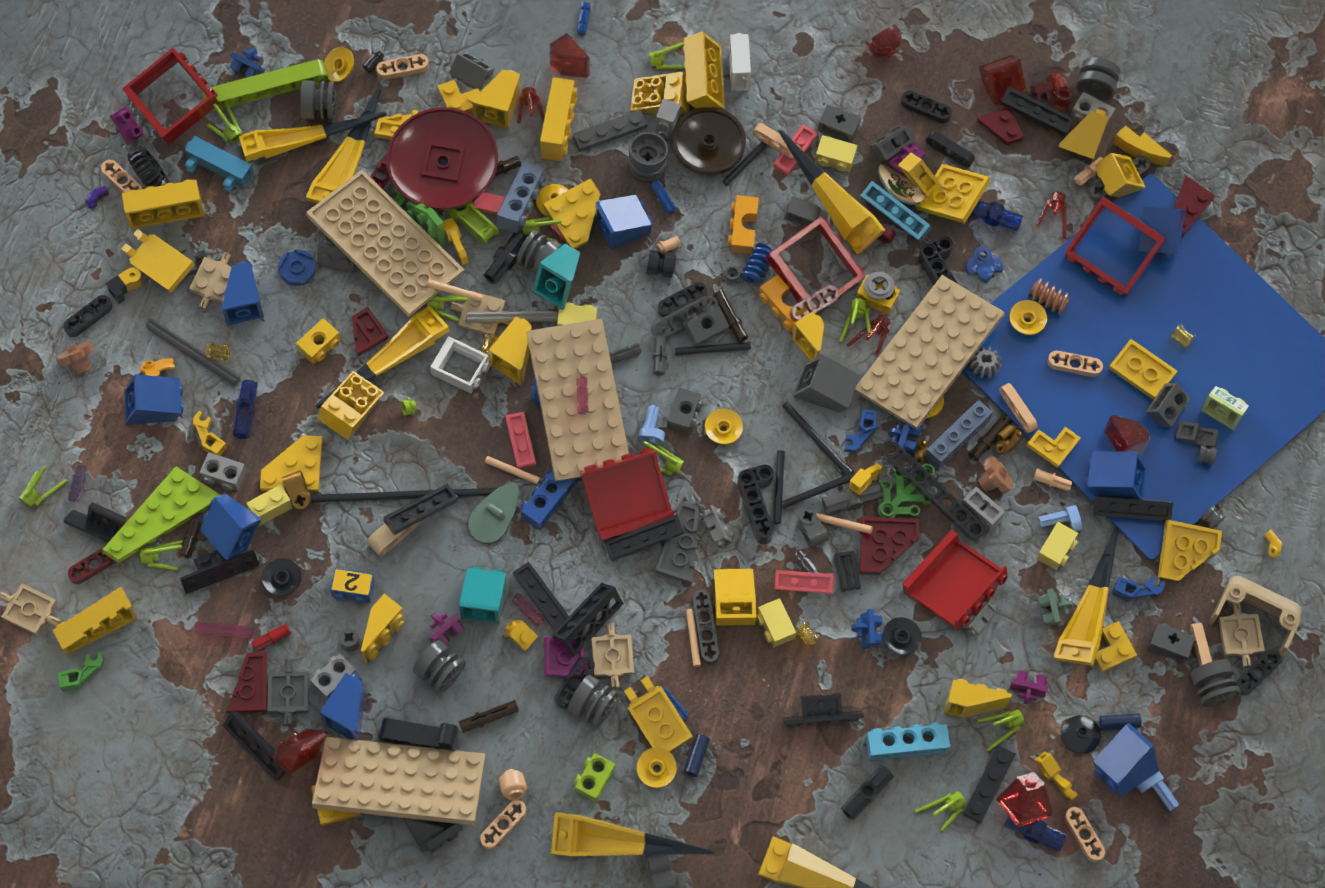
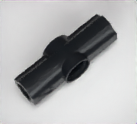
[483,232,526,284]
[840,765,894,820]

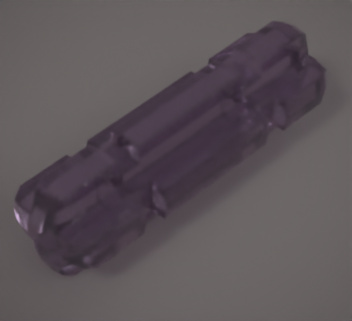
[68,465,86,502]

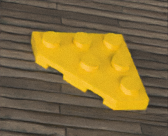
[543,179,600,249]
[260,435,323,492]
[1158,520,1222,581]

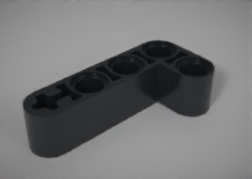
[918,236,958,286]
[737,464,774,544]
[378,718,459,751]

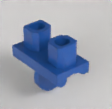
[230,48,266,77]
[888,422,922,454]
[851,609,883,649]

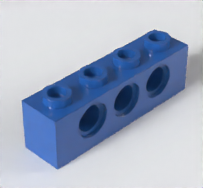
[520,471,581,531]

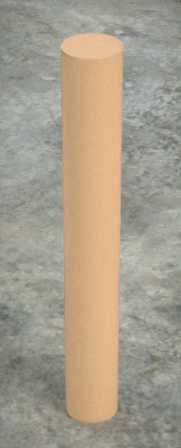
[426,279,483,302]
[485,456,540,485]
[817,513,873,534]
[686,609,701,667]

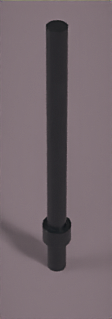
[782,401,854,476]

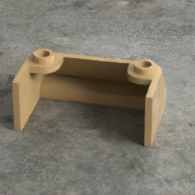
[1208,576,1302,657]

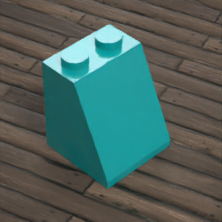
[533,244,580,310]
[459,567,507,624]

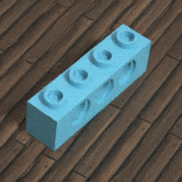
[861,181,932,243]
[866,722,950,761]

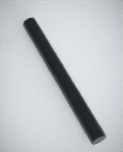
[722,141,768,186]
[675,342,751,355]
[773,450,785,524]
[782,472,855,508]

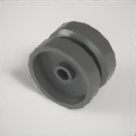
[1076,57,1121,101]

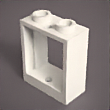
[729,33,751,91]
[430,336,491,394]

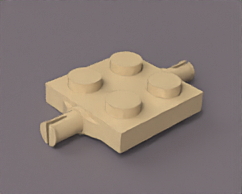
[189,252,231,310]
[450,291,510,337]
[0,584,61,636]
[1218,603,1265,668]
[592,622,634,689]

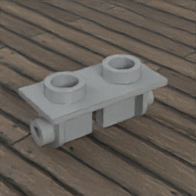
[703,505,733,547]
[961,598,997,636]

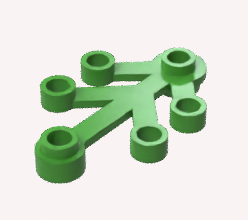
[878,464,935,518]

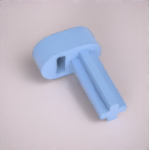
[637,404,665,445]
[1038,505,1083,532]
[1137,771,1179,811]

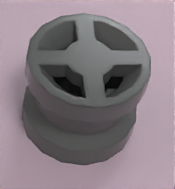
[1197,444,1217,466]
[1200,506,1225,529]
[339,628,360,652]

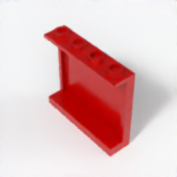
[580,448,675,540]
[902,530,1008,631]

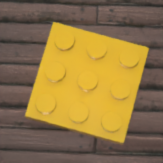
[916,164,991,224]

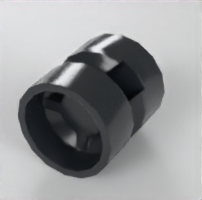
[647,250,677,278]

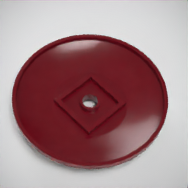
[387,107,498,210]

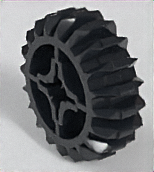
[127,146,169,187]

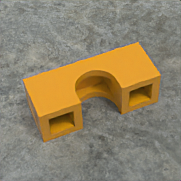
[727,195,759,255]
[759,274,810,333]

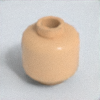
[499,769,527,801]

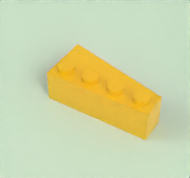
[53,587,138,656]

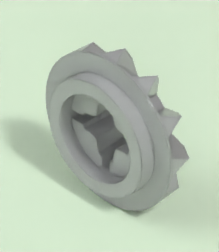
[864,272,895,300]

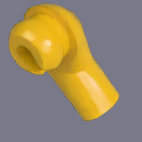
[1264,530,1282,558]

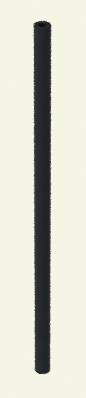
[312,487,499,502]

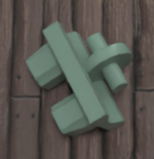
[1038,588,1073,627]

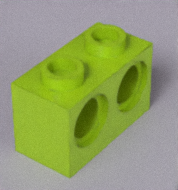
[573,753,616,803]

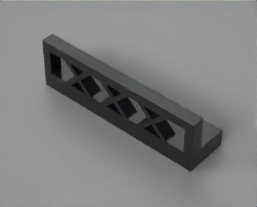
[551,583,624,657]

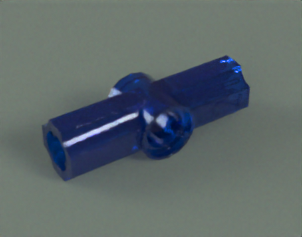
[971,200,1023,232]
[233,380,258,439]
[1004,809,1067,852]

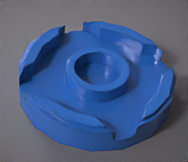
[278,250,316,286]

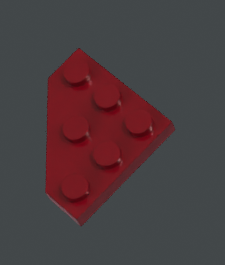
[860,517,919,575]

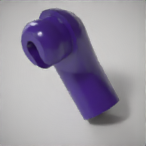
[85,186,109,209]

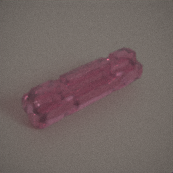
[576,377,589,415]
[512,593,544,626]

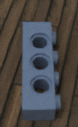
[497,162,546,233]
[924,400,993,470]

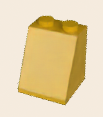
[472,70,521,129]
[1059,109,1109,159]
[489,316,532,386]

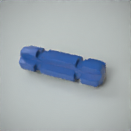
[577,2,591,35]
[651,180,676,214]
[663,687,689,721]

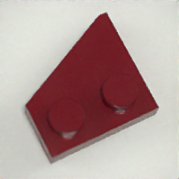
[977,108,1024,145]
[352,307,389,356]

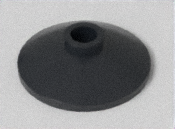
[262,558,302,596]
[882,617,922,655]
[1061,715,1101,754]

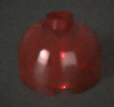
[865,24,902,58]

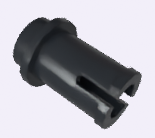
[362,49,385,73]

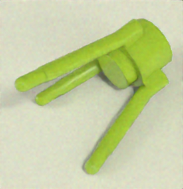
[648,42,686,70]
[207,104,243,143]
[523,216,562,242]
[427,295,468,322]
[839,298,871,343]
[643,441,684,476]
[19,466,68,507]
[140,540,183,571]
[977,709,1025,752]
[914,791,966,832]

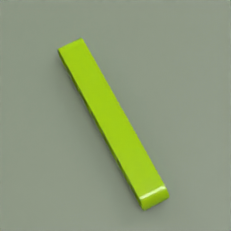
[202,59,328,112]

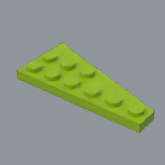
[102,466,221,563]

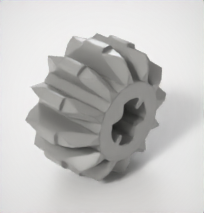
[970,346,1002,379]

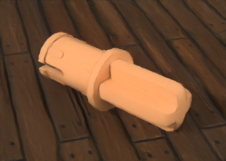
[1074,157,1103,186]
[1033,468,1072,491]

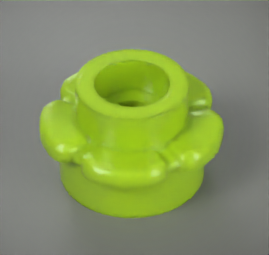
[401,398,417,416]

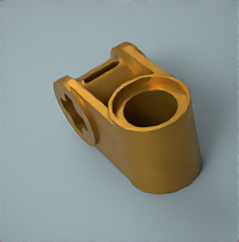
[282,470,311,509]

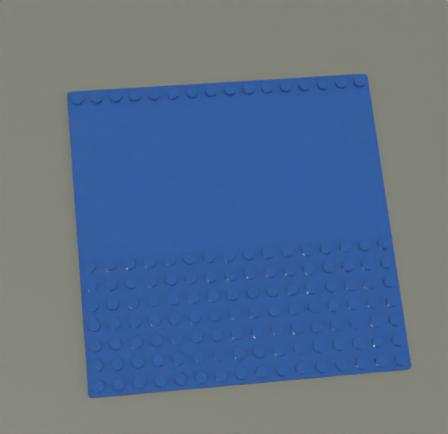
[962,173,1325,561]

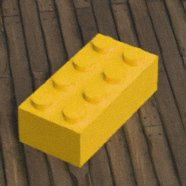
[683,31,725,110]
[540,77,578,162]
[122,180,204,230]

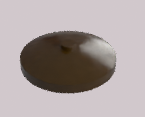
[672,107,746,175]

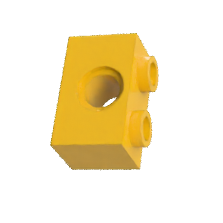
[296,318,340,365]

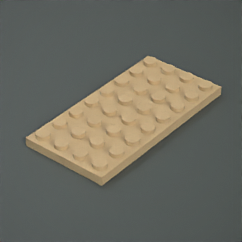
[306,170,464,317]
[855,275,1005,430]
[526,319,629,482]
[312,737,485,825]

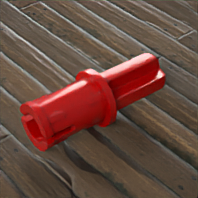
[251,623,291,651]

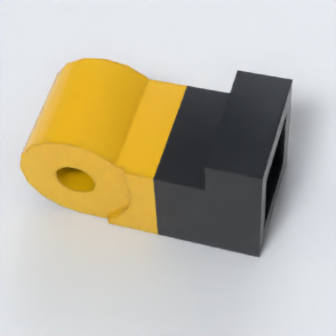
[106,268,142,304]

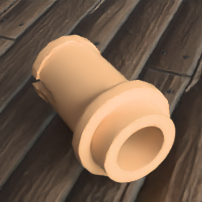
[656,236,681,255]

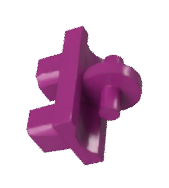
[110,106,143,144]
[889,142,926,175]
[427,612,464,644]
[1010,670,1049,705]

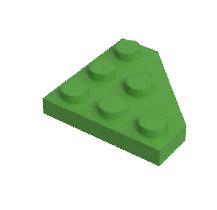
[406,201,446,249]

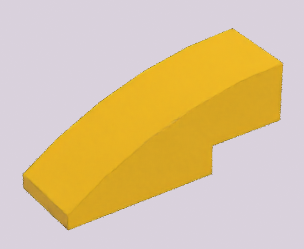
[1113,126,1172,166]

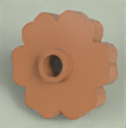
[56,341,94,374]
[978,456,1013,493]

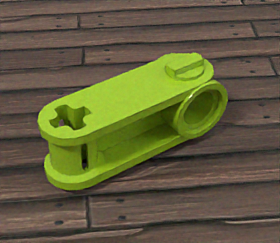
[448,203,499,245]

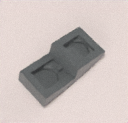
[1176,421,1219,448]

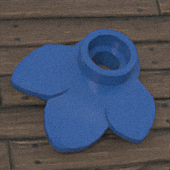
[966,246,1003,283]

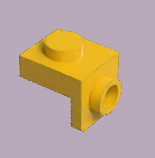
[503,620,538,651]

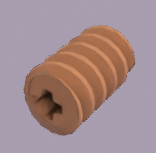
[1028,278,1070,316]

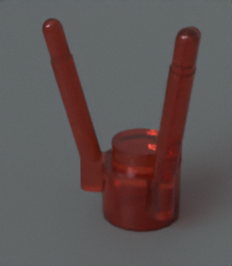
[517,87,545,123]
[1036,191,1067,238]
[847,315,891,355]

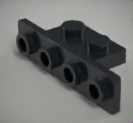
[64,502,127,542]
[180,549,259,594]
[783,692,864,727]

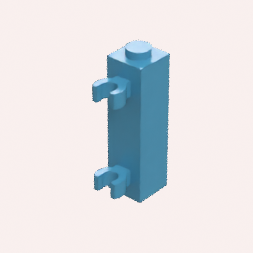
[185,136,253,193]

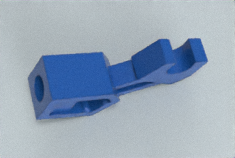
[844,409,877,453]
[1112,577,1165,602]

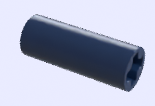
[1099,713,1142,730]
[683,734,710,777]

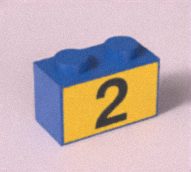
[330,568,375,604]

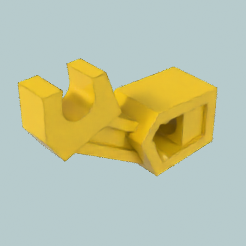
[443,217,469,265]
[193,411,227,456]
[849,463,884,495]
[1034,752,1077,800]

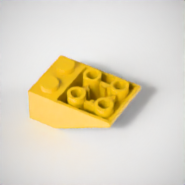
[630,72,690,115]
[317,371,384,440]
[714,569,756,626]
[361,594,405,664]
[944,679,1012,718]

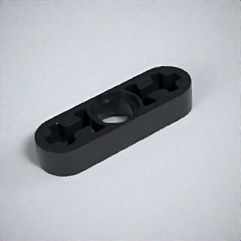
[901,91,952,123]
[925,131,975,167]
[658,282,707,317]
[63,295,112,337]
[1236,650,1281,695]
[554,656,595,709]

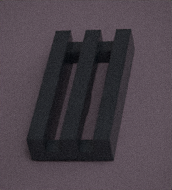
[834,551,861,592]

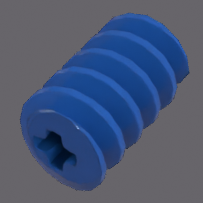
[740,243,772,284]

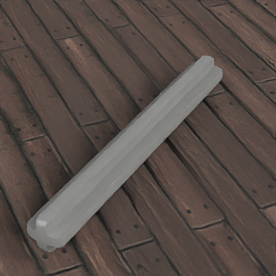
[466,311,558,323]

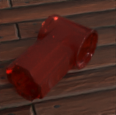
[1046,71,1072,110]

